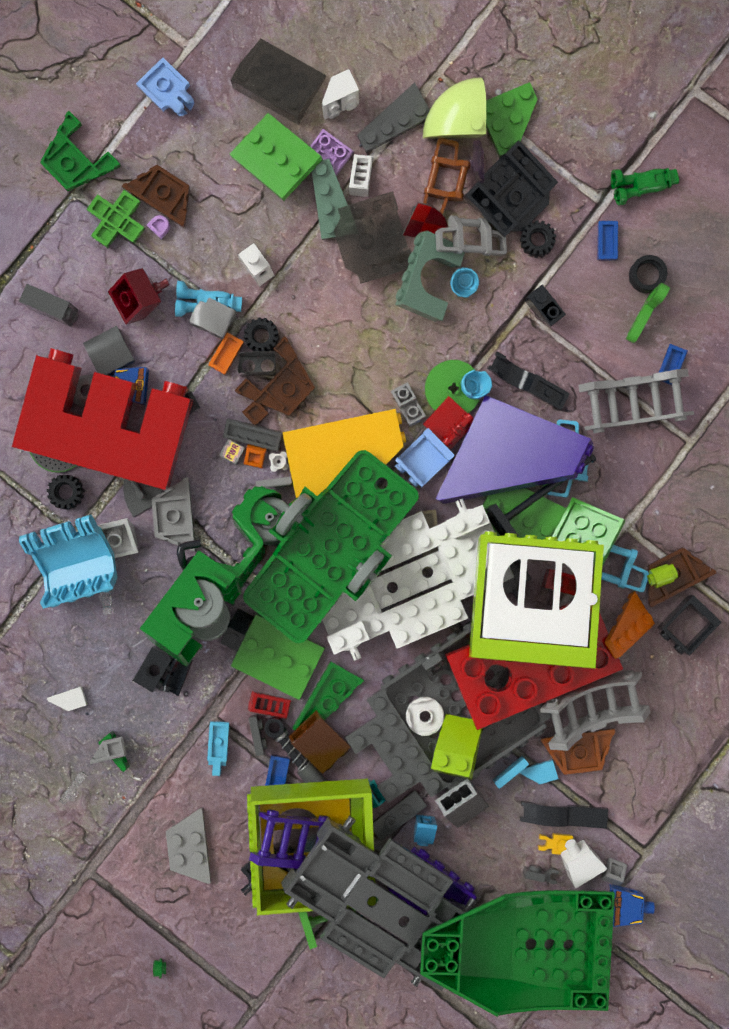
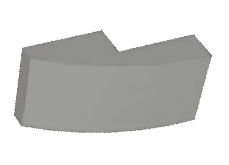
[391,382,426,427]

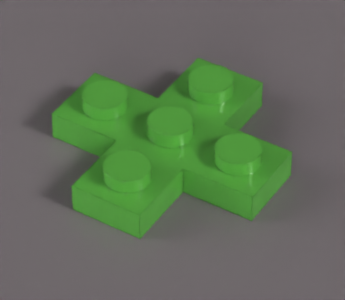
[86,190,145,248]

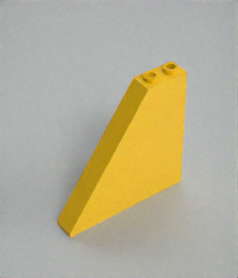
[282,409,406,498]

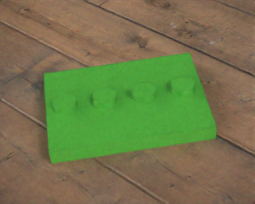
[230,113,323,201]
[483,488,567,540]
[231,614,325,700]

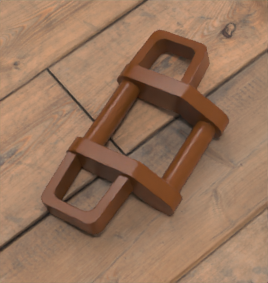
[423,138,471,215]

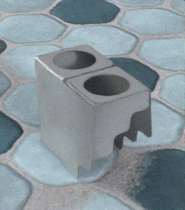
[189,298,237,340]

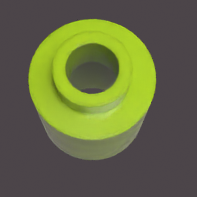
[647,564,678,588]

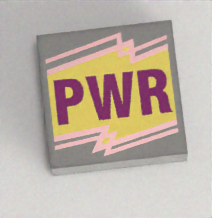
[219,439,246,465]

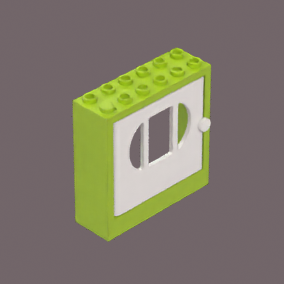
[469,531,604,668]

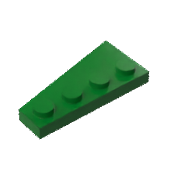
[292,661,364,730]

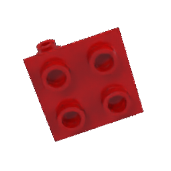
[423,396,474,450]

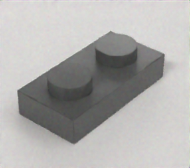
[422,654,447,677]
[249,714,268,756]

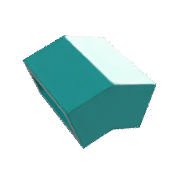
[369,779,386,808]

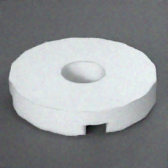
[406,697,444,736]

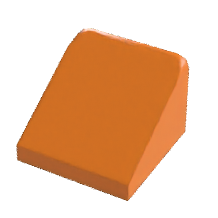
[244,444,267,468]

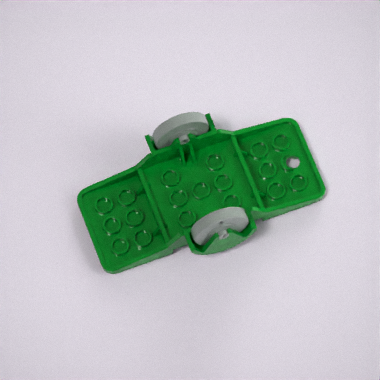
[243,450,419,643]

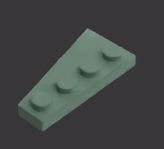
[312,159,359,240]

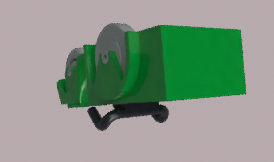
[140,486,288,667]

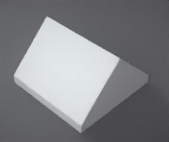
[98,518,138,558]

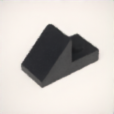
[220,609,254,652]

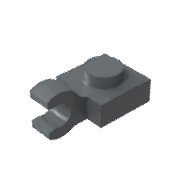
[523,865,559,884]

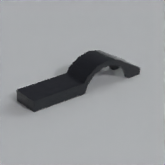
[487,352,570,410]
[520,801,608,829]

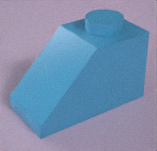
[413,814,437,846]

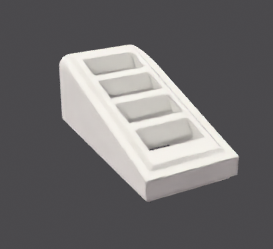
[349,154,373,197]

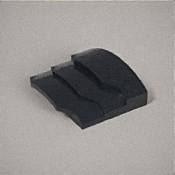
[463,140,558,237]

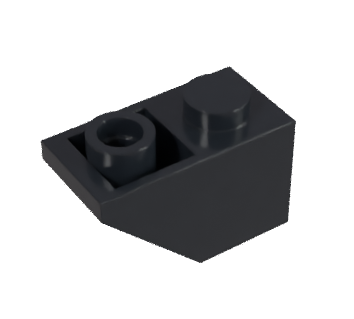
[524,284,566,327]

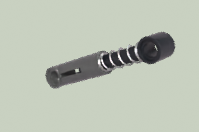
[265,716,327,783]

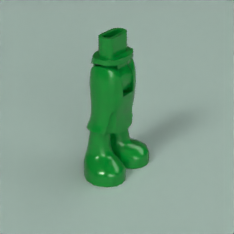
[611,168,679,206]

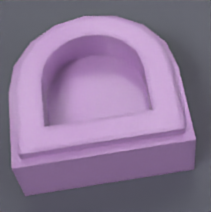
[147,215,170,239]

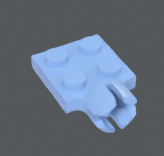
[136,58,194,116]

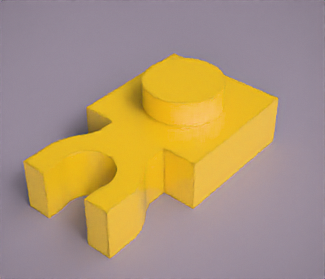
[538,833,573,855]

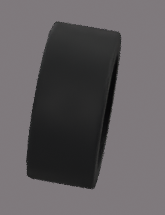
[629,255,668,293]

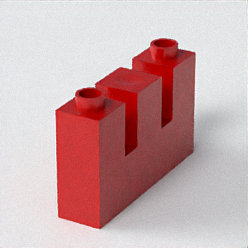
[12,348,193,490]

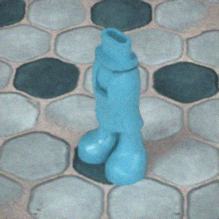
[175,281,242,317]

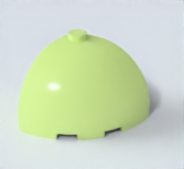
[423,77,486,139]

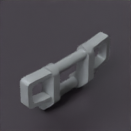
[435,215,507,256]

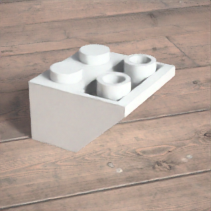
[322,69,359,119]

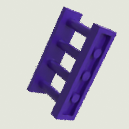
[249,810,331,869]

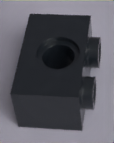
[132,646,173,692]

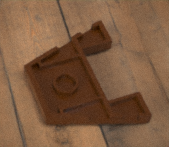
[234,336,315,417]

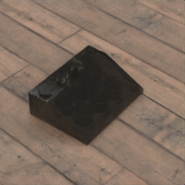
[231,38,326,125]

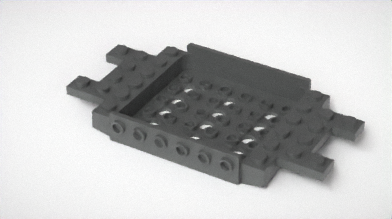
[345,621,552,803]

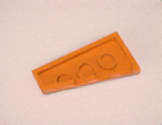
[605,591,655,659]

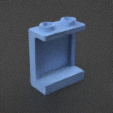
[395,428,455,488]

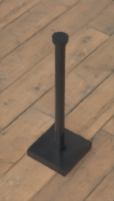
[484,453,596,537]

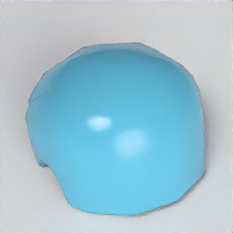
[450,267,479,298]
[461,370,492,399]

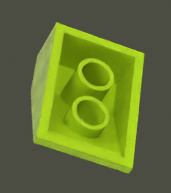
[431,714,483,780]

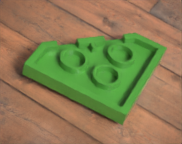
[486,82,537,158]

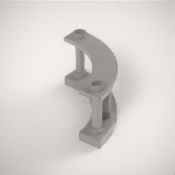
[579,369,694,433]
[540,670,650,751]

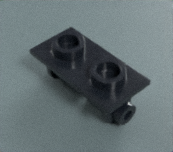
[162,658,193,696]

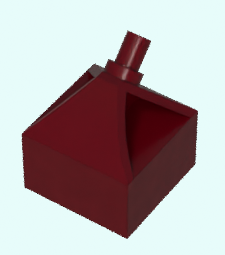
[108,268,170,325]

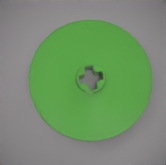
[425,360,480,413]

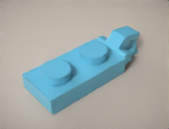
[207,721,230,776]

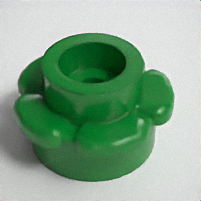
[153,958,166,979]

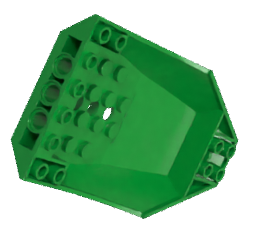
[420,890,615,1017]

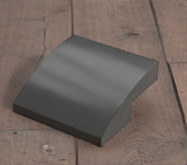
[83,326,135,375]

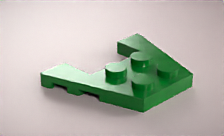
[40,111,121,192]

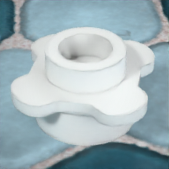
[269,452,289,472]

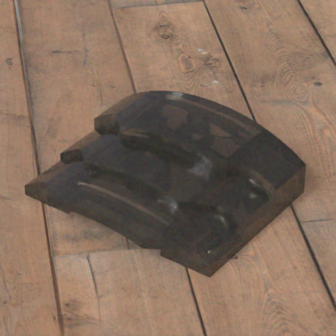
[334,191,411,284]

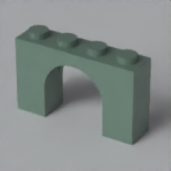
[395,231,465,322]

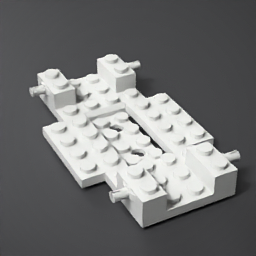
[322,499,514,661]

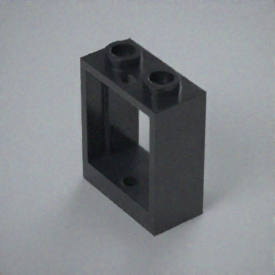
[657,595,722,656]

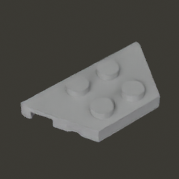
[152,477,196,551]
[166,808,211,884]

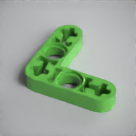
[626,283,670,344]

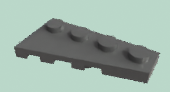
[357,82,430,153]

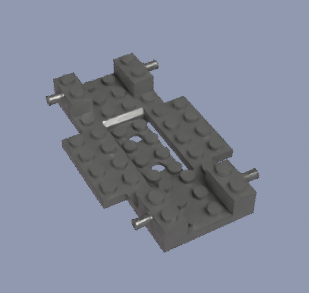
[281,815,478,991]

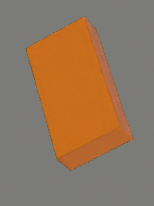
[208,332,244,375]

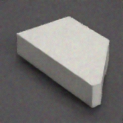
[47,686,88,711]

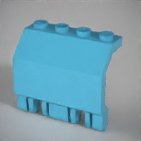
[19,515,117,609]

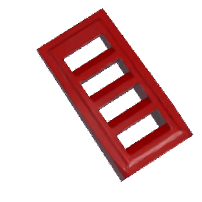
[248,691,291,719]

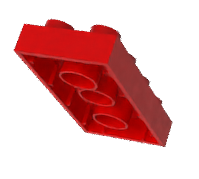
[445,602,623,730]

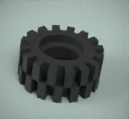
[520,220,556,258]
[244,317,279,352]
[47,474,85,509]

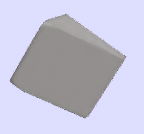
[601,858,627,886]

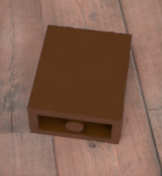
[289,710,351,774]

